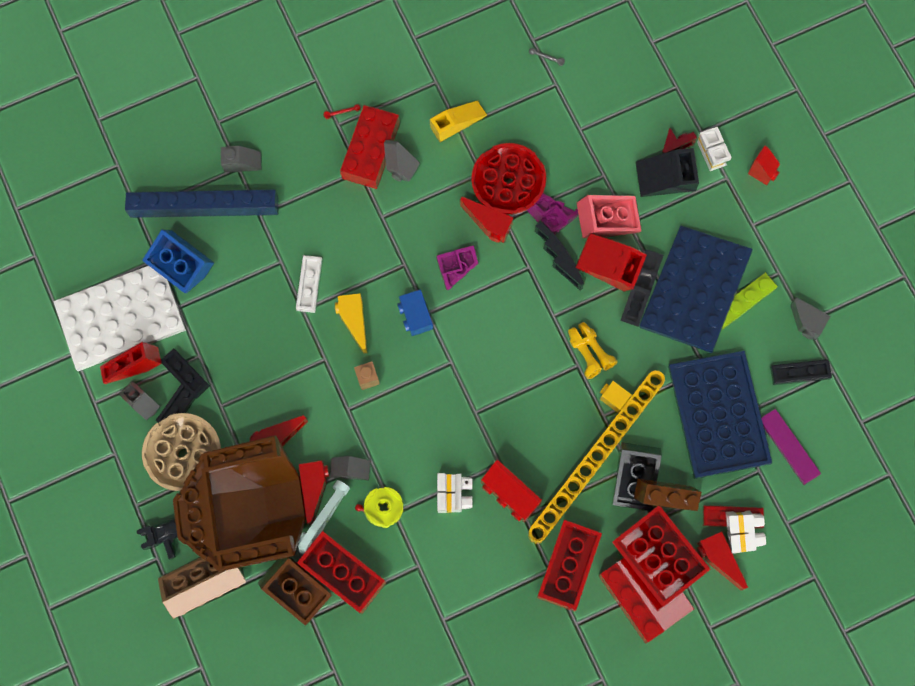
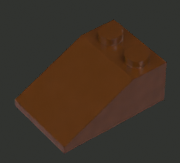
[258,557,332,626]

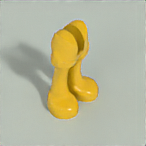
[568,322,618,379]

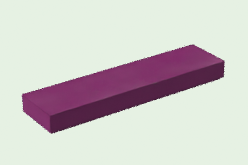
[761,409,821,485]

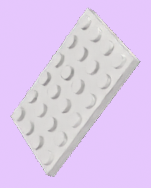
[53,266,186,371]

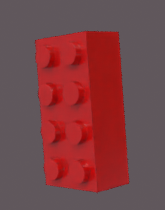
[340,105,400,189]
[537,520,602,612]
[297,531,387,614]

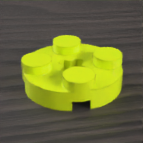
[364,487,403,528]

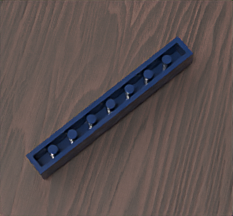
[125,190,279,218]

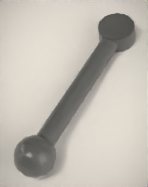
[529,48,565,66]

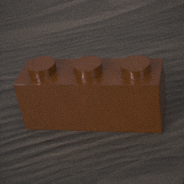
[634,479,702,511]

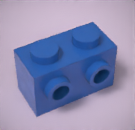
[397,289,433,336]

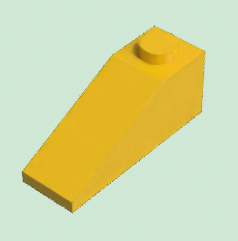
[335,293,367,354]

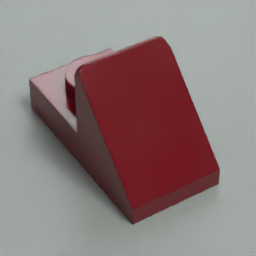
[662,128,697,154]

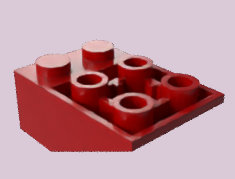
[575,233,647,292]

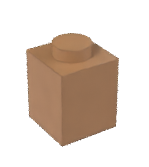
[354,361,380,390]

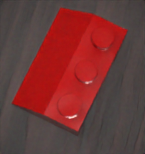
[481,460,542,523]

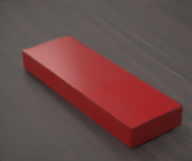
[703,506,764,528]

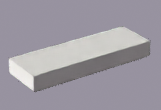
[296,255,322,313]

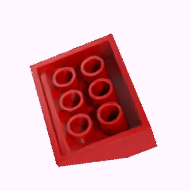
[612,506,711,607]
[599,558,694,643]

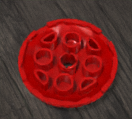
[471,143,546,214]

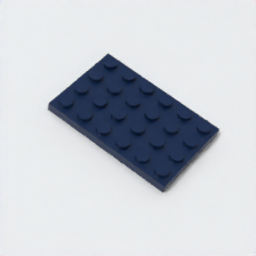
[639,226,753,353]
[668,351,772,479]

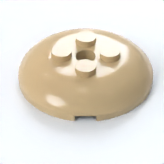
[142,413,221,491]

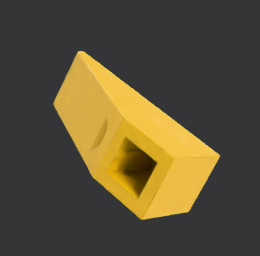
[430,101,487,142]

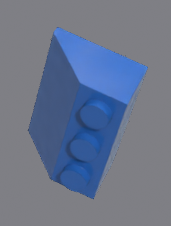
[142,229,214,293]

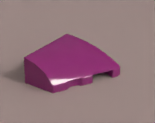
[527,194,579,234]
[436,245,478,290]

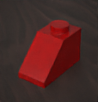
[748,146,780,185]

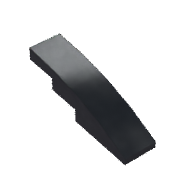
[535,221,584,291]
[620,249,664,327]

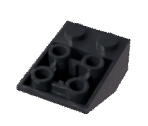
[635,148,699,197]

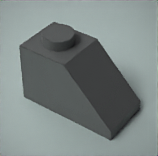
[384,140,420,182]
[221,146,262,173]
[791,297,831,340]
[119,381,160,421]

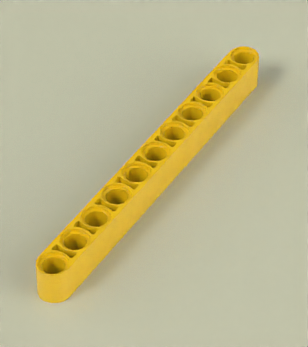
[528,370,665,544]

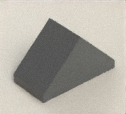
[330,456,371,481]

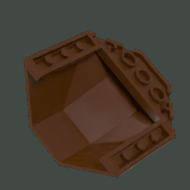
[173,436,306,572]

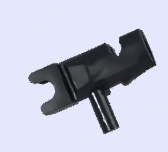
[137,518,178,560]

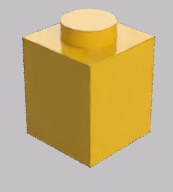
[600,381,632,413]

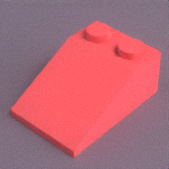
[577,195,641,238]

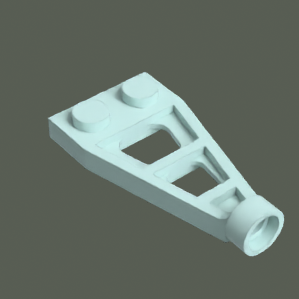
[298,480,350,556]

